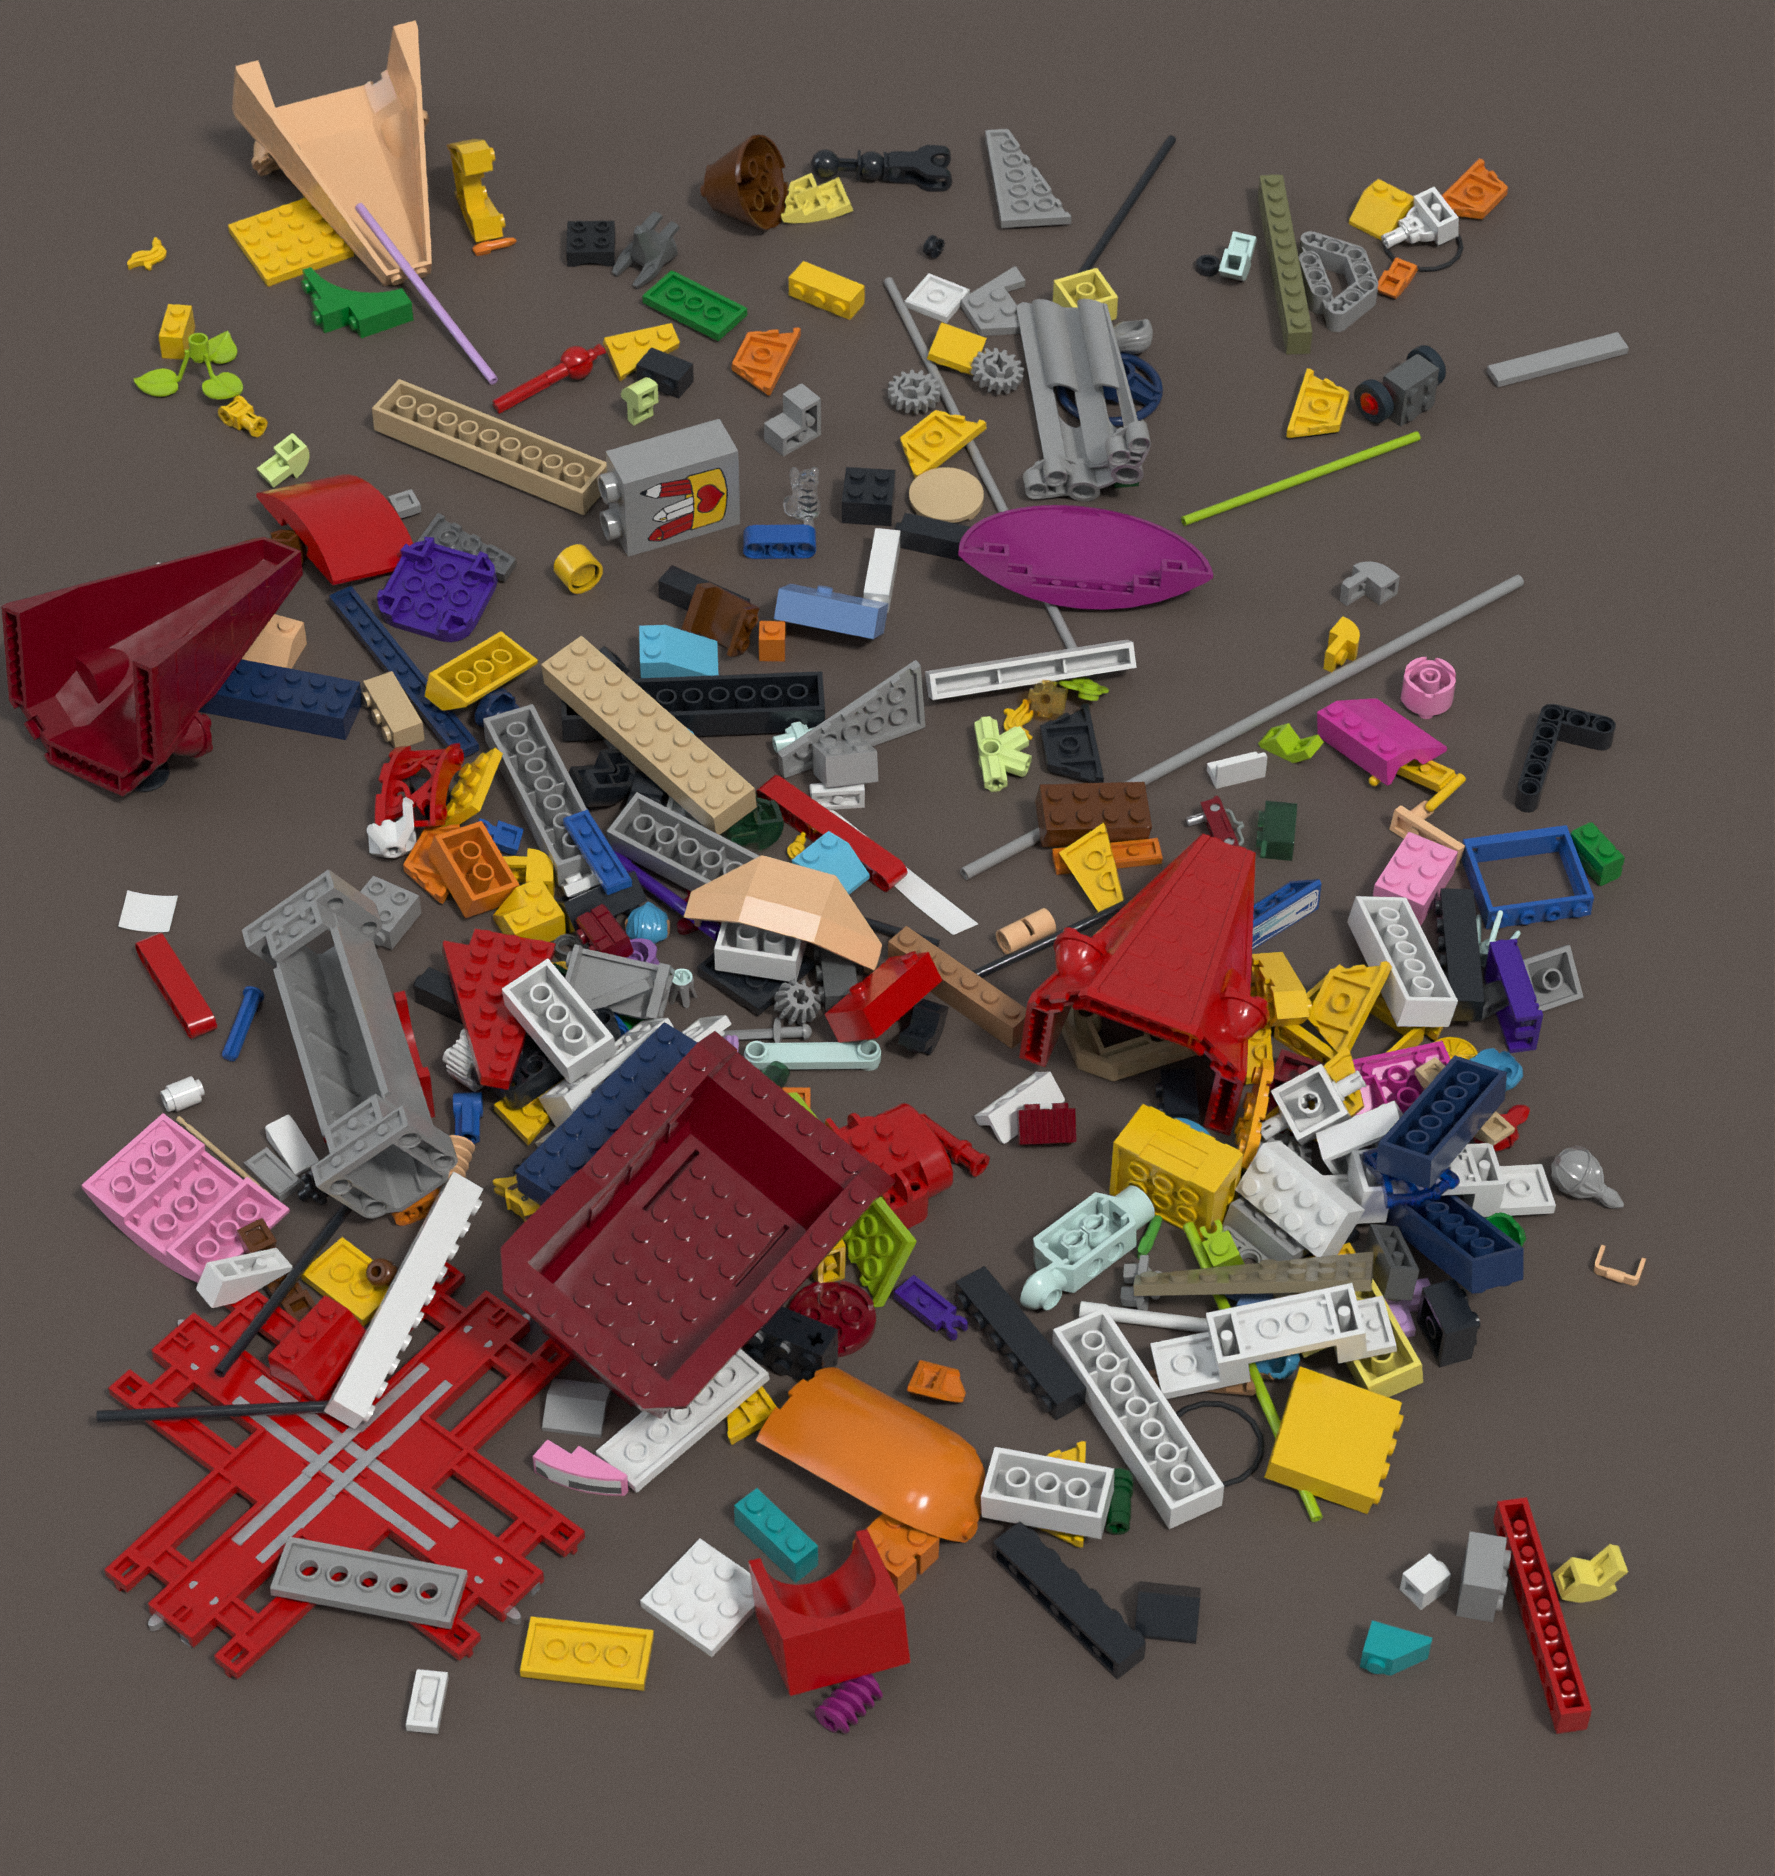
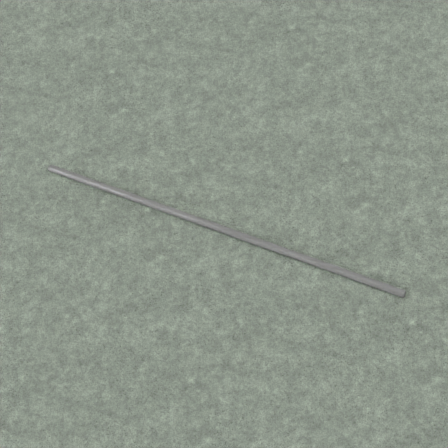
[960,575,1524,880]

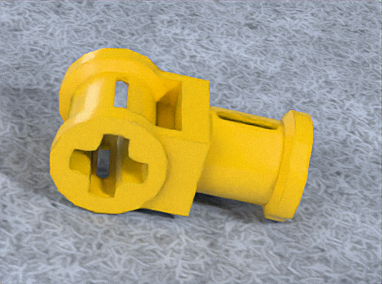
[218,395,268,437]

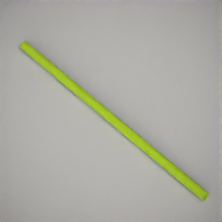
[1181,431,1421,526]

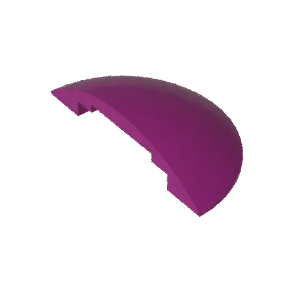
[958,505,1213,610]

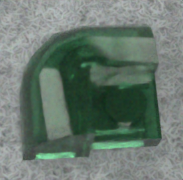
[725,793,784,850]

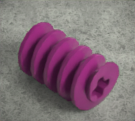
[815,1674,883,1734]

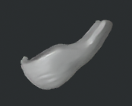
[1113,319,1153,354]

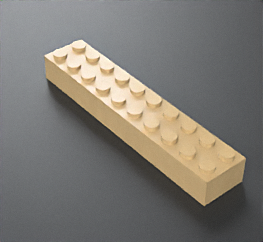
[372,379,607,515]
[541,635,757,835]

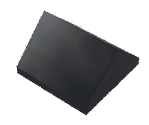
[1135,1581,1201,1644]

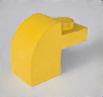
[503,848,555,898]

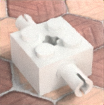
[1261,1064,1367,1146]

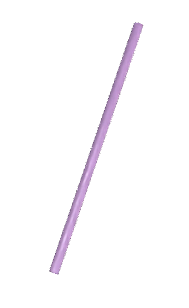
[355,203,498,385]

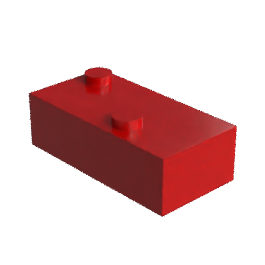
[825,951,942,1043]

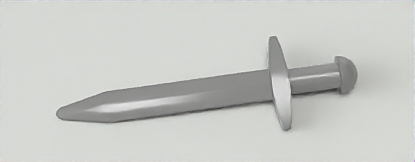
[722,1017,812,1043]

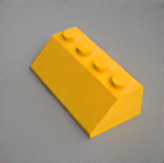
[424,631,538,711]

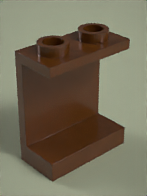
[681,582,760,657]

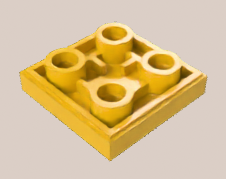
[927,322,987,375]

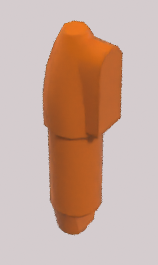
[472,237,517,256]

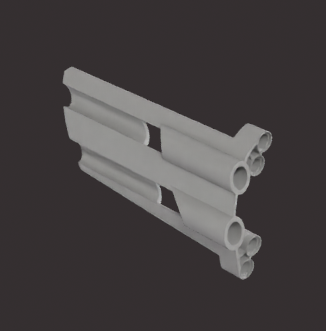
[1016,299,1151,501]

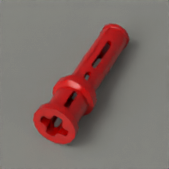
[920,1113,990,1177]

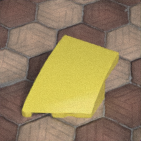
[781,173,853,223]

